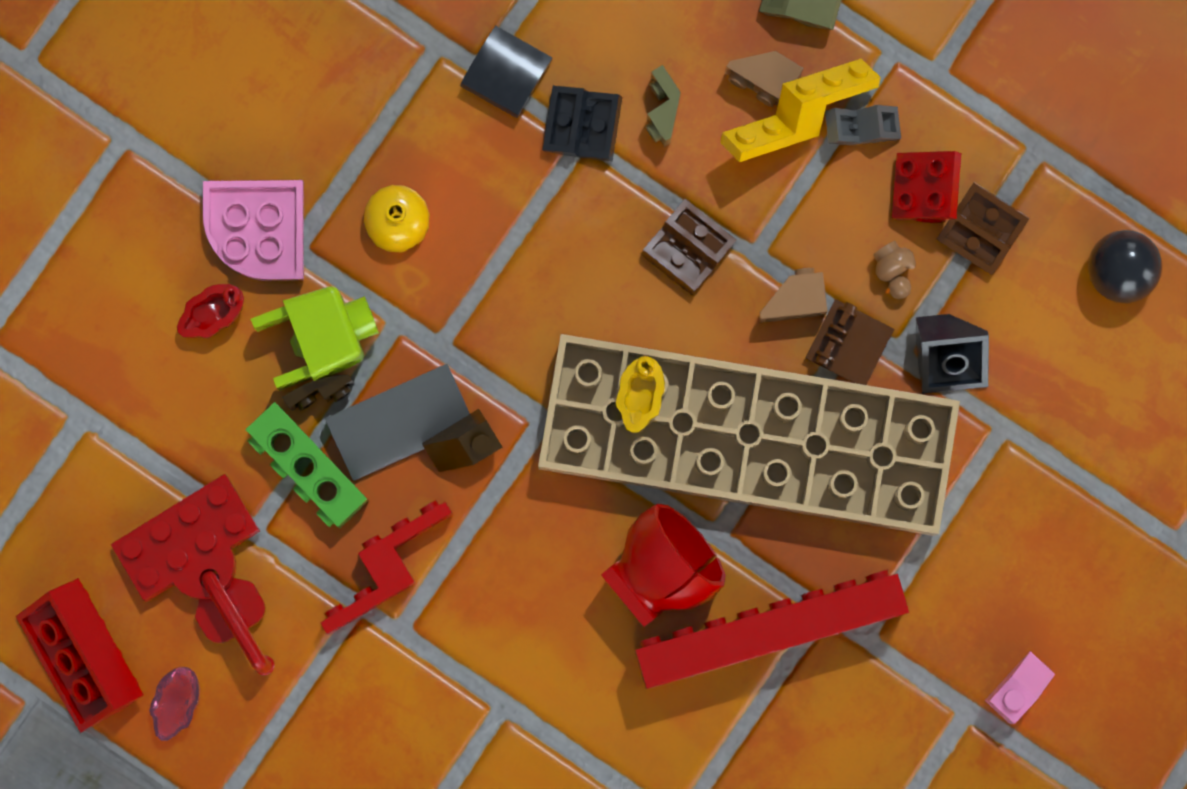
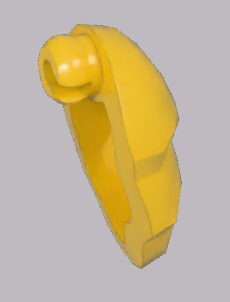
[616,356,665,433]

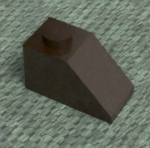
[422,409,503,472]

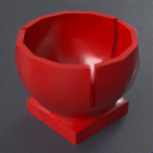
[601,504,726,627]

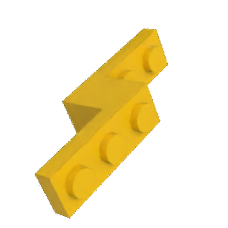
[720,59,881,162]

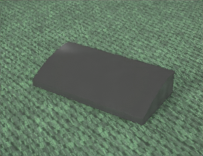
[325,364,470,481]

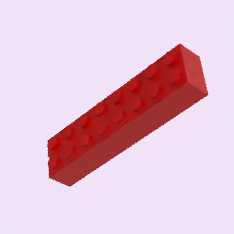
[634,569,909,689]

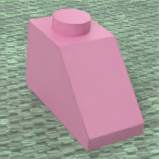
[984,651,1055,724]

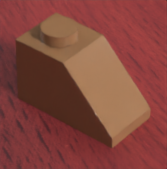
[758,268,828,323]

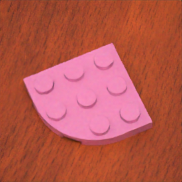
[203,180,304,281]

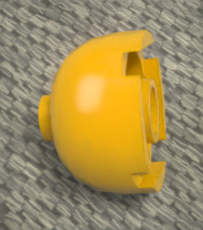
[364,185,430,252]

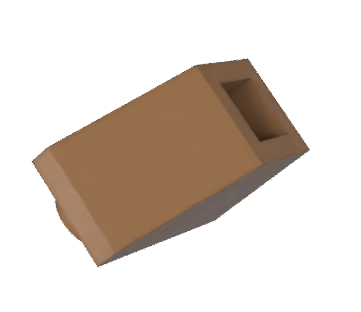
[725,51,804,107]

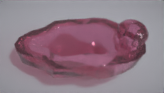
[149,667,201,741]

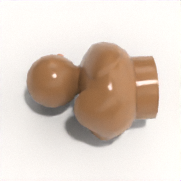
[873,241,916,299]

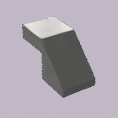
[825,105,901,145]

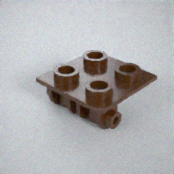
[805,299,894,385]

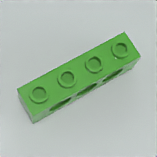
[245,402,369,528]

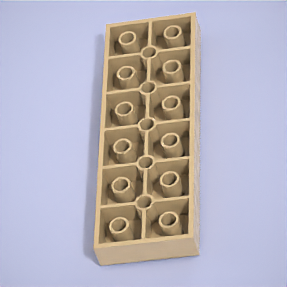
[538,334,960,536]

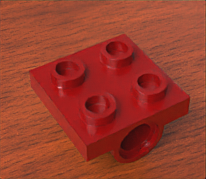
[892,151,962,223]

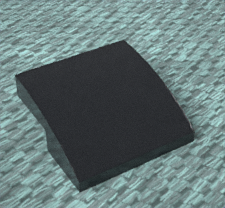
[460,25,552,118]
[542,85,623,162]

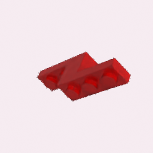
[320,500,453,635]

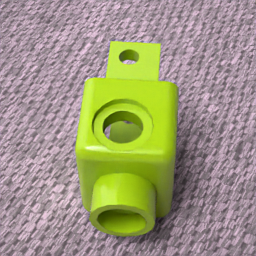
[251,286,379,391]

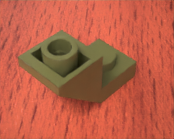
[759,0,841,30]
[645,65,681,147]

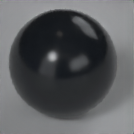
[1088,230,1162,303]

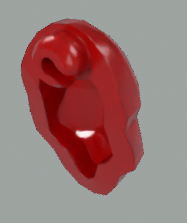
[177,284,244,338]

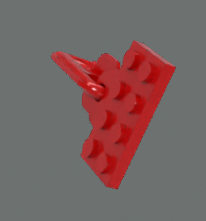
[110,474,275,675]

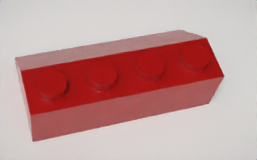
[15,578,144,733]

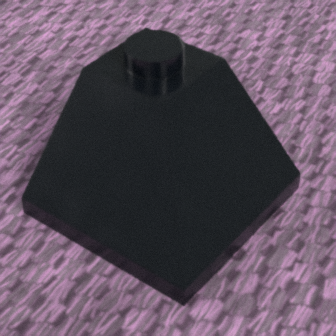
[916,314,989,394]

